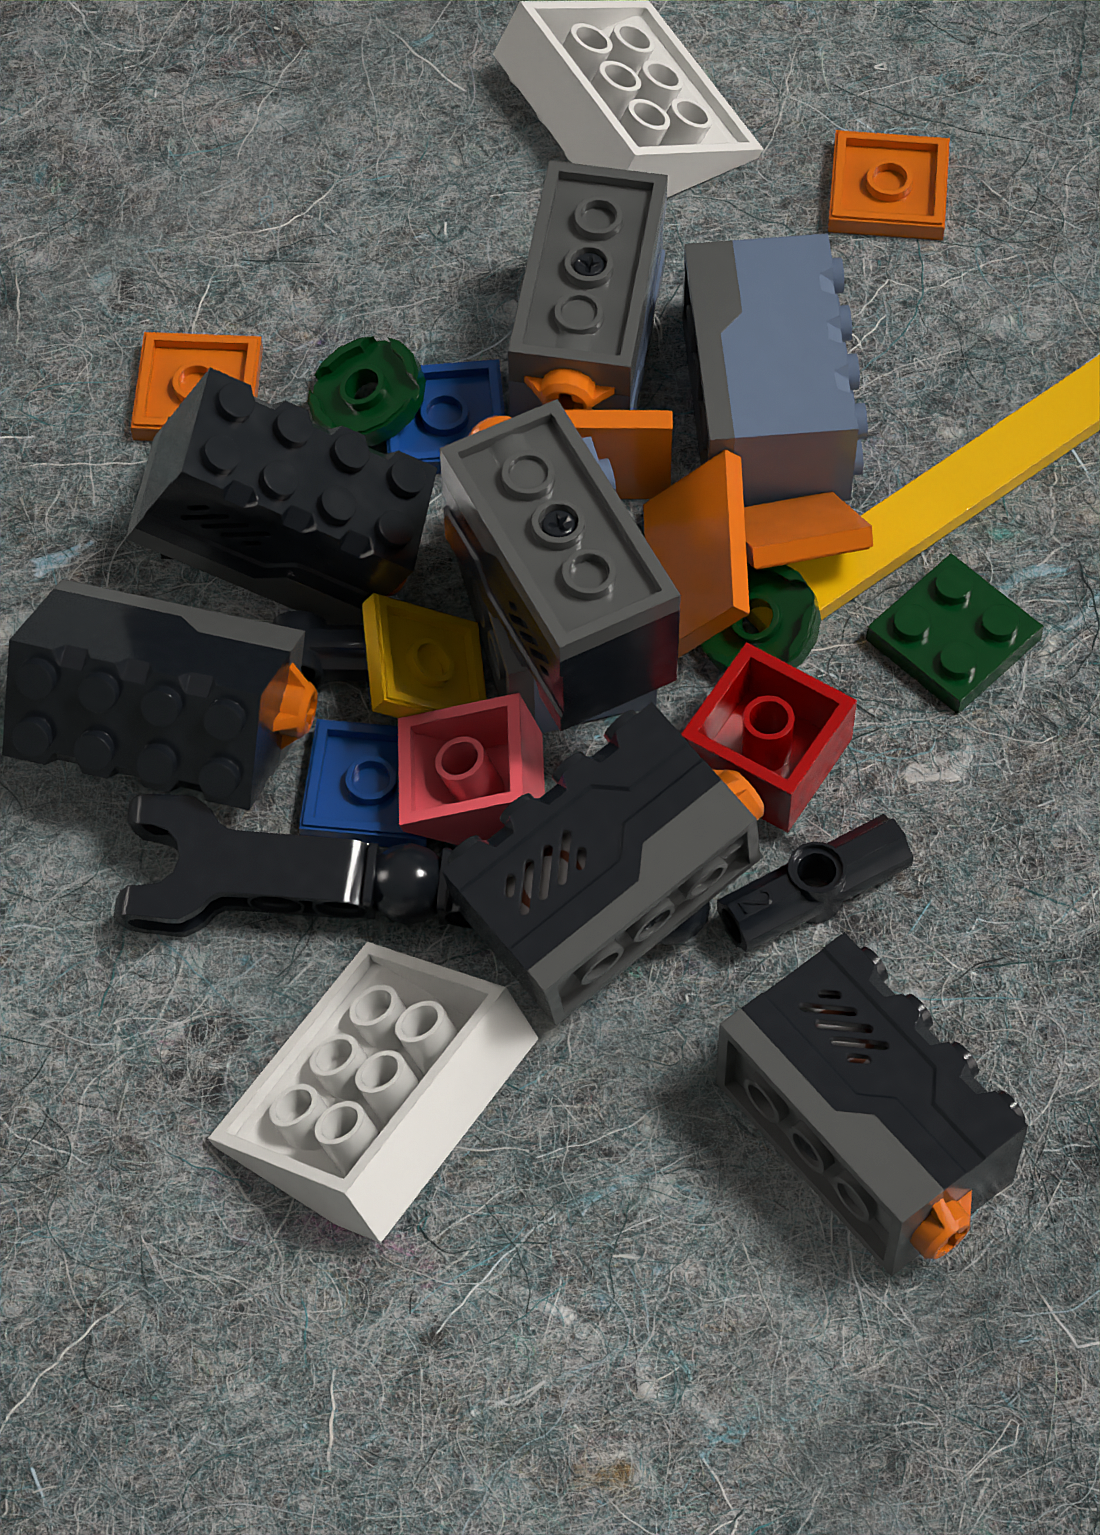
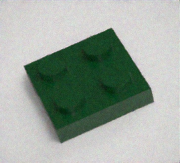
[866,553,1044,714]

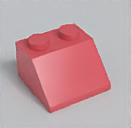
[398,693,545,845]

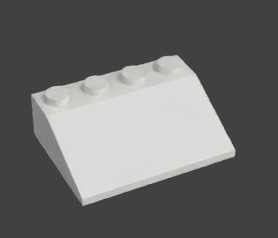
[493,0,764,197]
[208,942,539,1243]

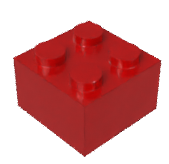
[681,642,857,833]

